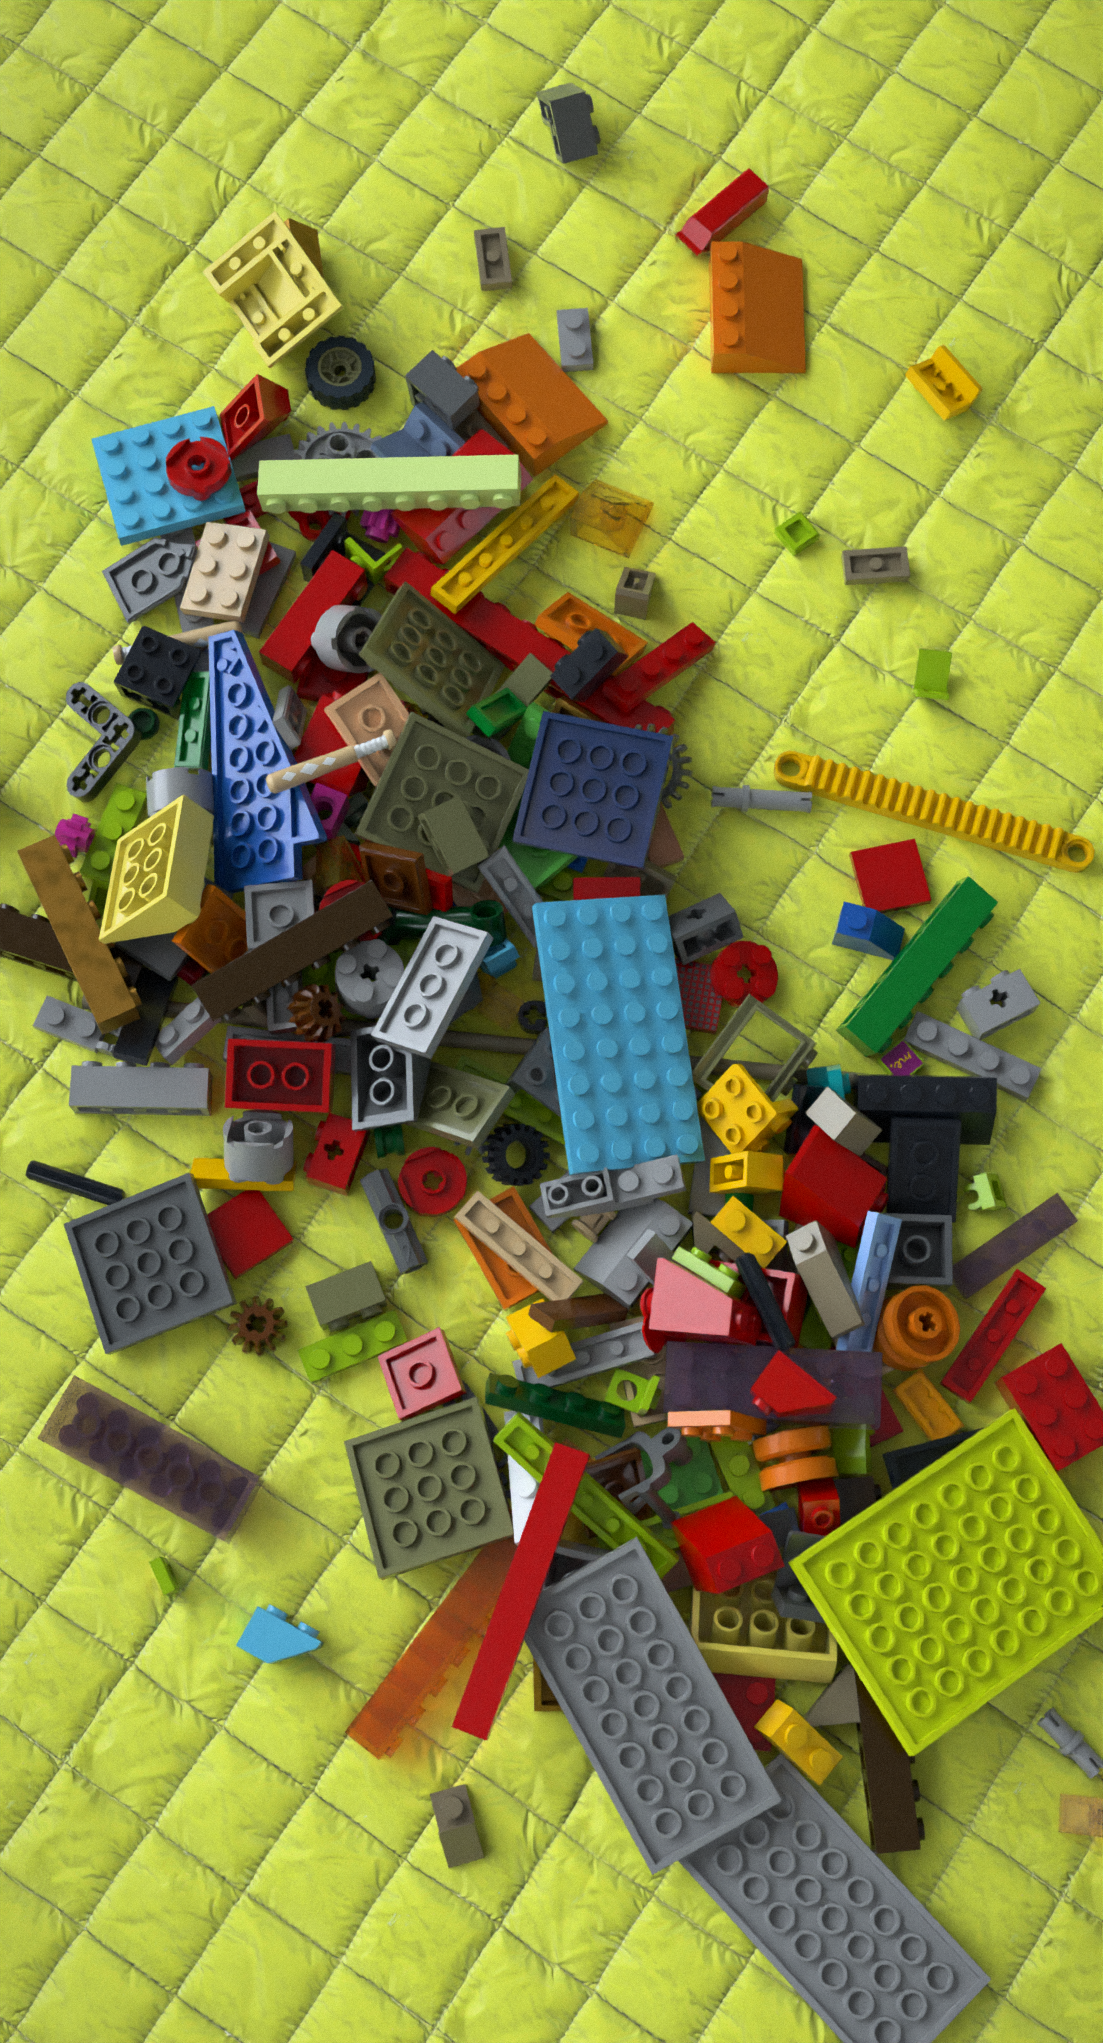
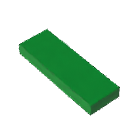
[174,671,211,771]

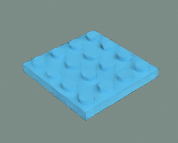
[91,406,246,546]

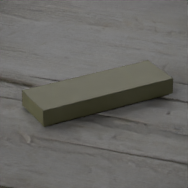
[472,653,553,742]

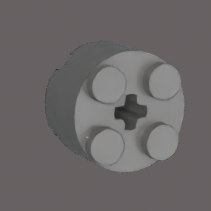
[311,605,382,673]
[146,767,215,818]
[335,939,404,1019]
[223,1109,294,1184]

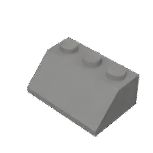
[573,1198,693,1312]

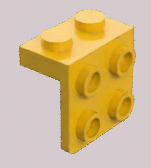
[697,1063,799,1154]

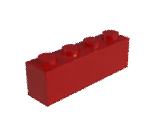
[259,550,368,684]

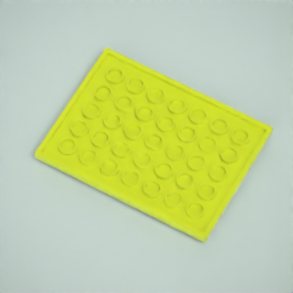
[788,1408,1103,1756]

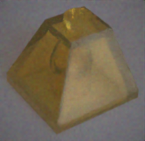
[570,479,654,559]

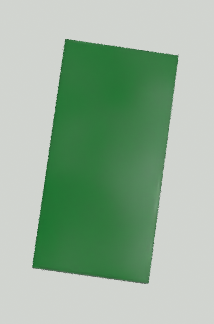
[466,688,527,738]

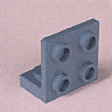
[370,402,466,458]

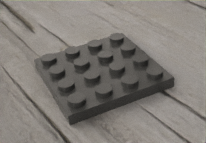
[64,1173,237,1355]

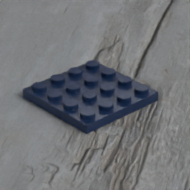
[512,711,675,870]

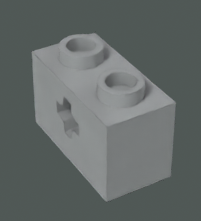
[956,969,1040,1040]

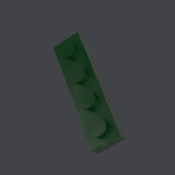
[485,1373,626,1438]

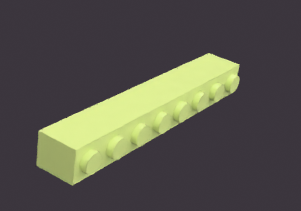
[257,455,521,514]

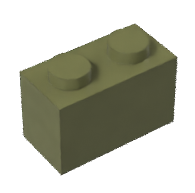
[417,795,490,876]
[305,1261,388,1332]

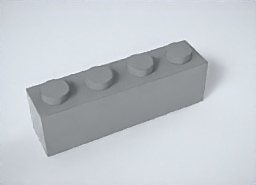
[69,1061,213,1116]

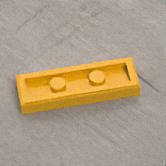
[190,1158,297,1192]

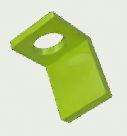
[345,537,403,585]
[913,648,952,700]
[604,1368,662,1416]

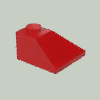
[220,374,292,461]
[750,1350,837,1417]

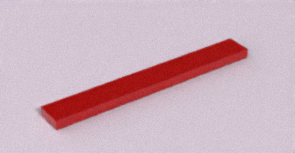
[452,1442,590,1741]

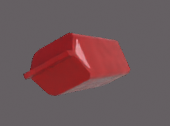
[676,168,769,256]

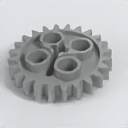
[294,422,382,517]

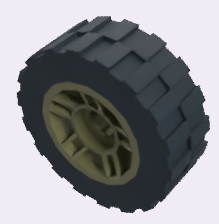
[305,335,376,410]

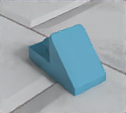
[479,938,520,981]

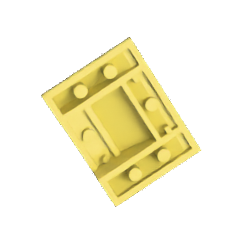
[203,211,344,368]

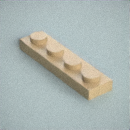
[455,1191,584,1301]

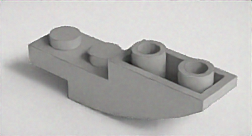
[540,1154,686,1218]

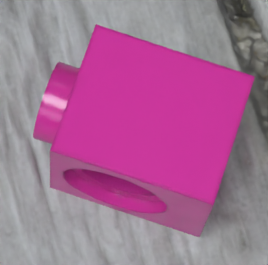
[310,783,350,841]

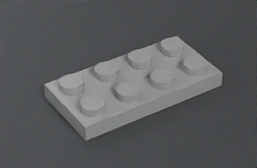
[371,916,493,1059]

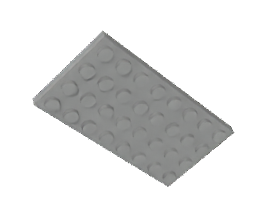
[524,1537,782,1875]
[678,1753,991,2043]

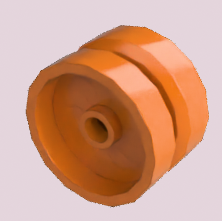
[873,1285,960,1372]
[752,1426,839,1492]

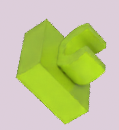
[963,1172,1007,1211]

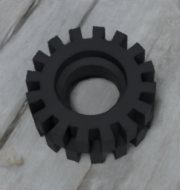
[482,1124,550,1186]

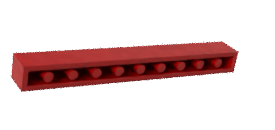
[384,547,675,736]

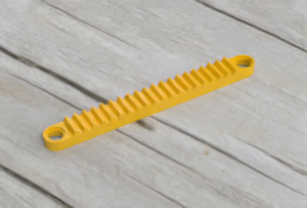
[773,751,1095,873]

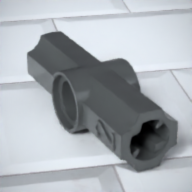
[360,1168,428,1275]

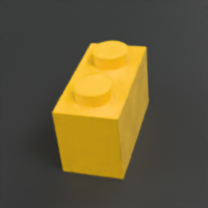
[709,1151,785,1195]
[710,1196,787,1268]
[505,1298,576,1378]
[754,1699,843,1786]

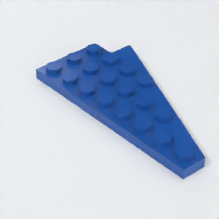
[208,630,327,894]

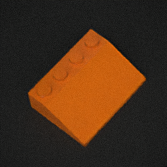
[709,242,806,373]
[456,333,608,477]

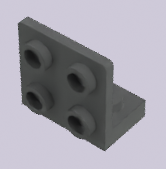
[504,1026,561,1117]
[771,1531,826,1624]

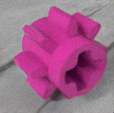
[360,509,400,543]
[54,813,95,858]

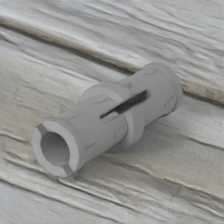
[1037,1707,1103,1779]

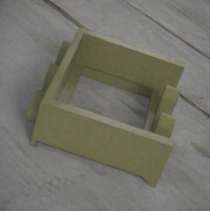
[692,994,818,1102]

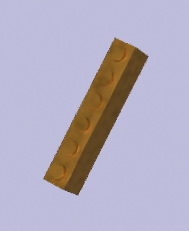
[17,835,142,1035]

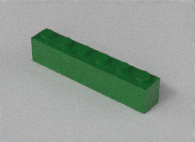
[836,876,998,1057]

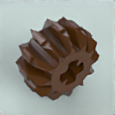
[286,984,347,1042]
[228,1296,288,1357]

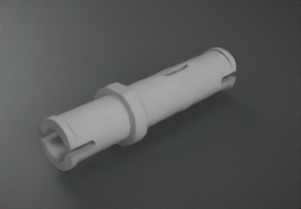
[711,785,812,813]

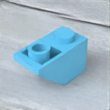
[236,1604,324,1664]

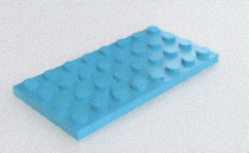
[532,895,705,1175]

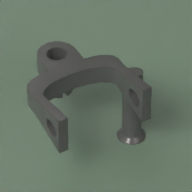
[595,1427,693,1529]

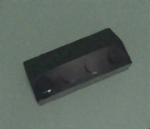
[853,1074,997,1145]

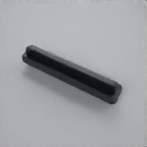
[25,1160,125,1205]
[735,1252,795,1352]

